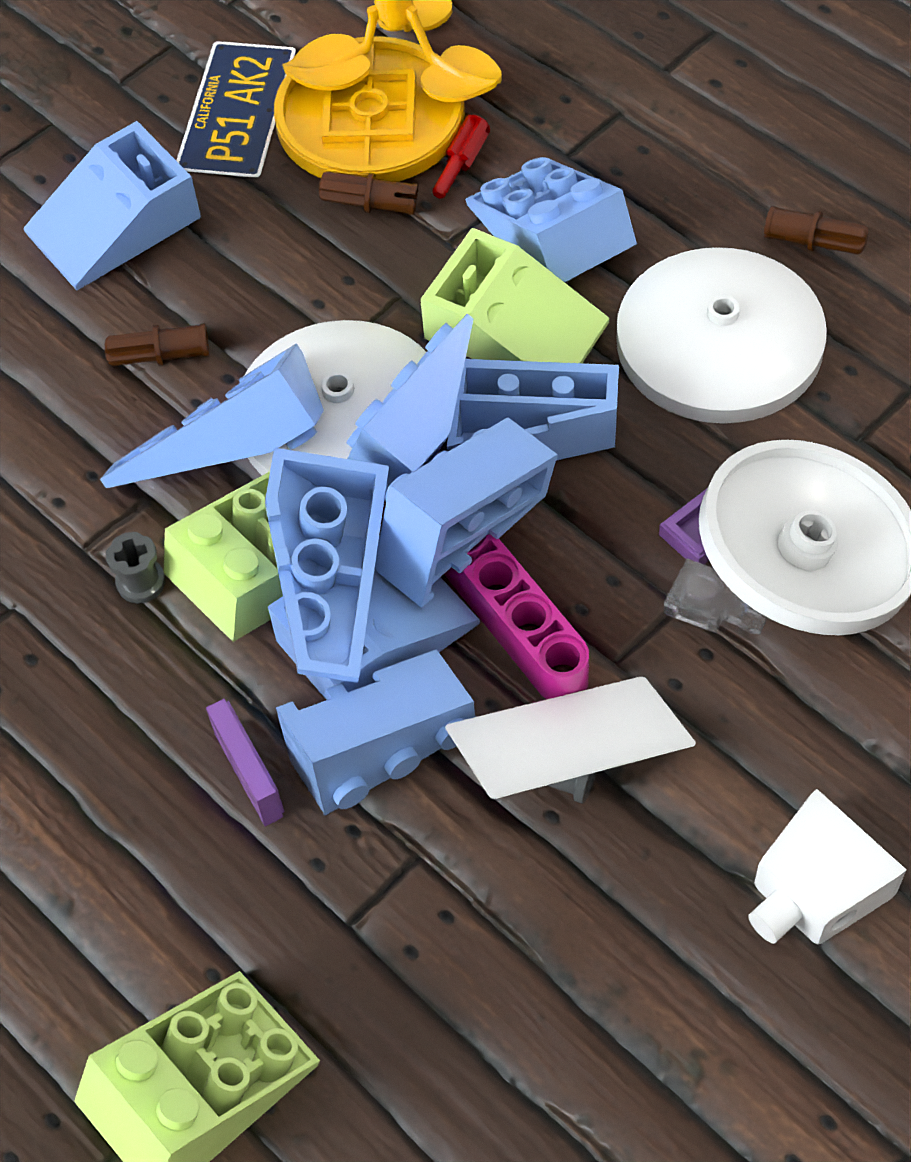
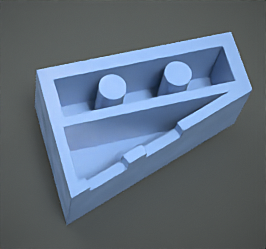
[447,359,619,460]
[374,417,558,608]
[276,649,475,815]

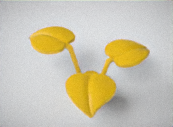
[282,0,502,102]

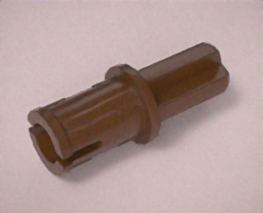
[319,172,419,215]
[764,206,868,255]
[104,323,210,366]

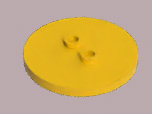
[274,36,465,182]

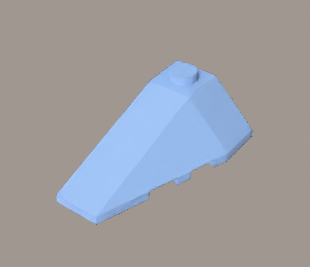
[100,343,324,488]
[265,448,389,683]

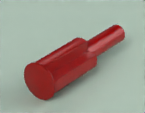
[432,115,490,199]

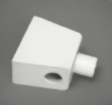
[748,789,906,944]

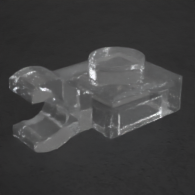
[664,559,768,635]

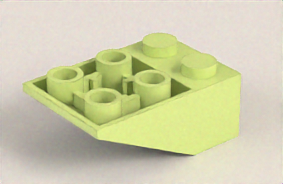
[421,228,609,363]
[163,472,283,642]
[74,971,320,1162]

